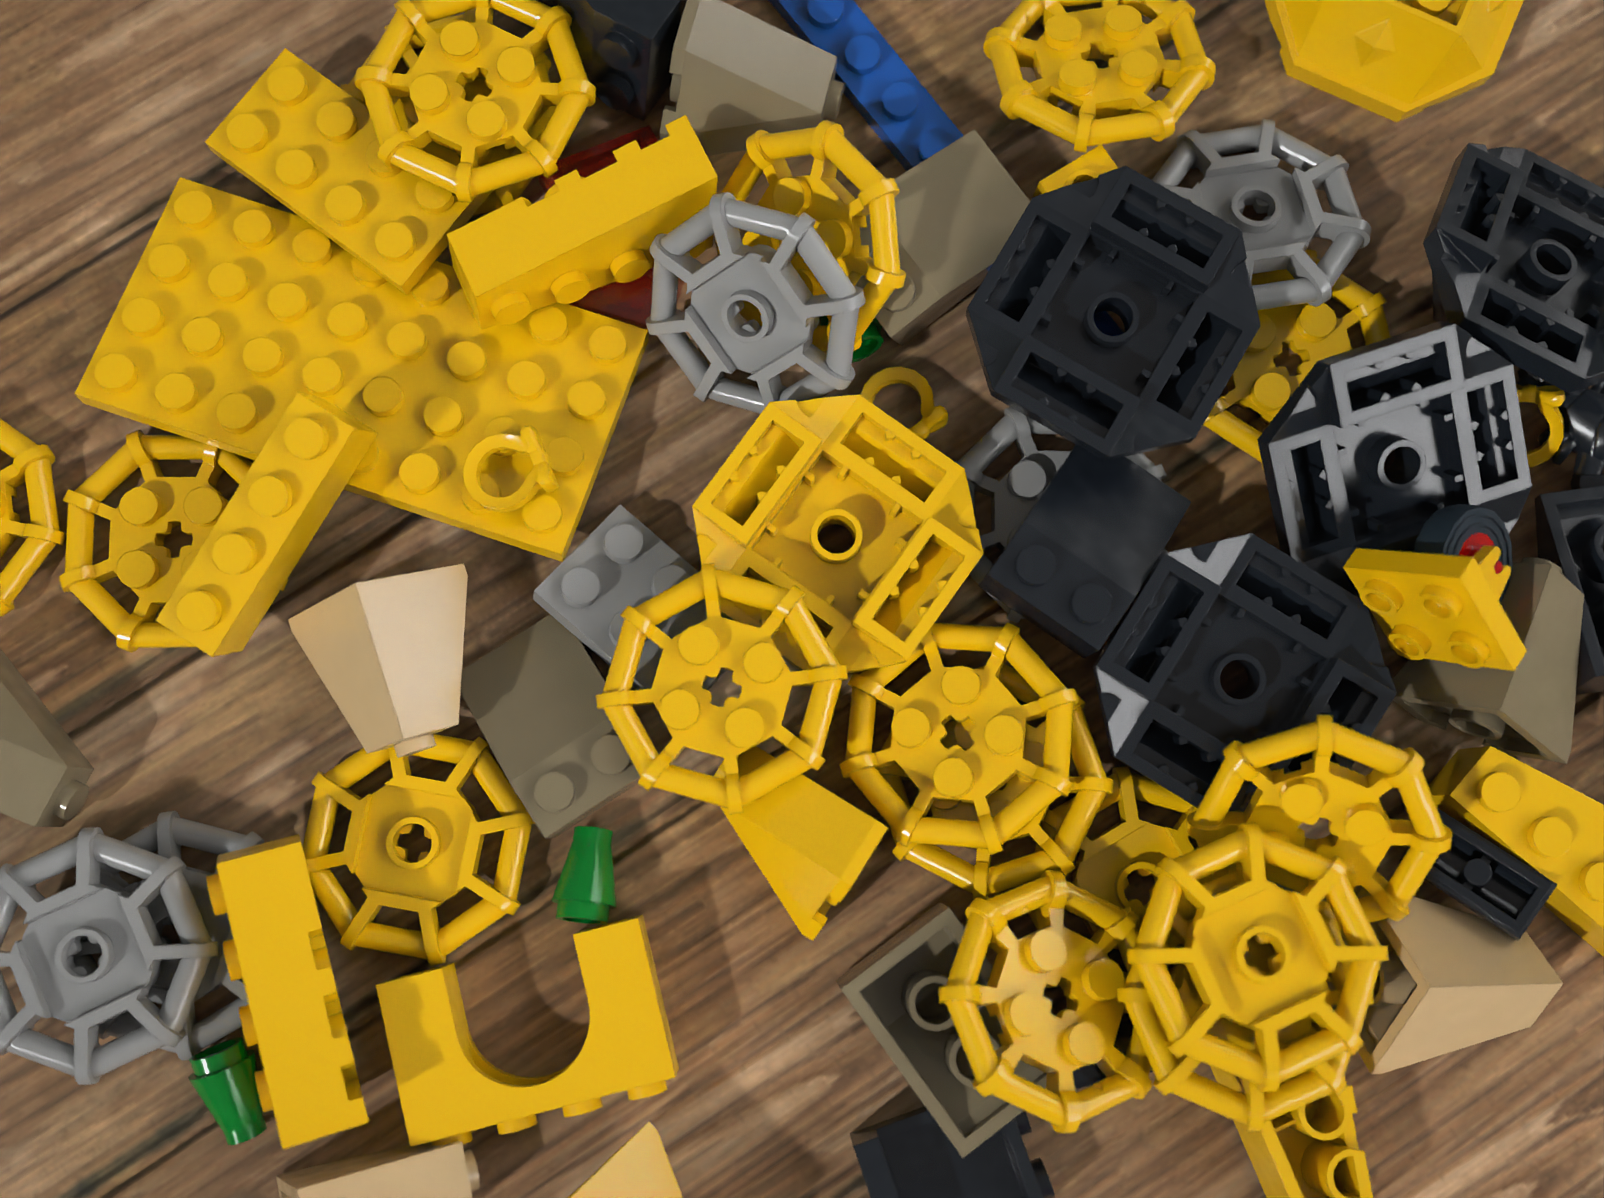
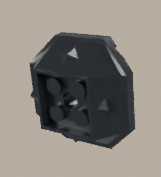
[1423,143,1604,393]
[966,166,1260,461]
[1257,321,1532,598]
[1092,533,1397,812]

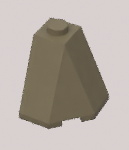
[660,0,845,156]
[1392,557,1584,764]
[0,650,94,827]

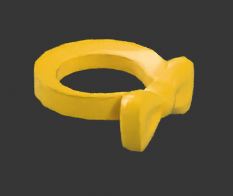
[860,366,948,440]
[1516,383,1566,467]
[462,426,559,513]

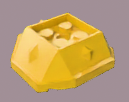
[1264,0,1524,122]
[692,394,984,673]

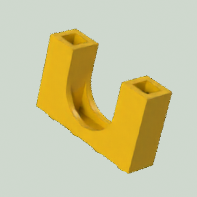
[376,914,679,1147]

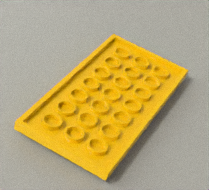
[74,177,649,562]

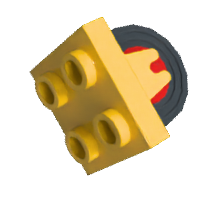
[1343,504,1527,671]

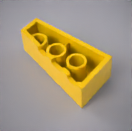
[447,115,718,330]
[1428,746,1604,957]
[206,834,369,1150]
[1210,974,1373,1198]

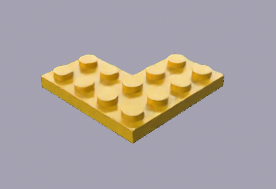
[205,48,556,295]

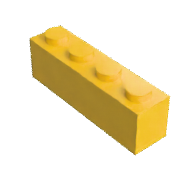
[155,392,378,657]

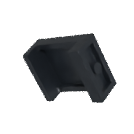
[850,1106,1055,1198]

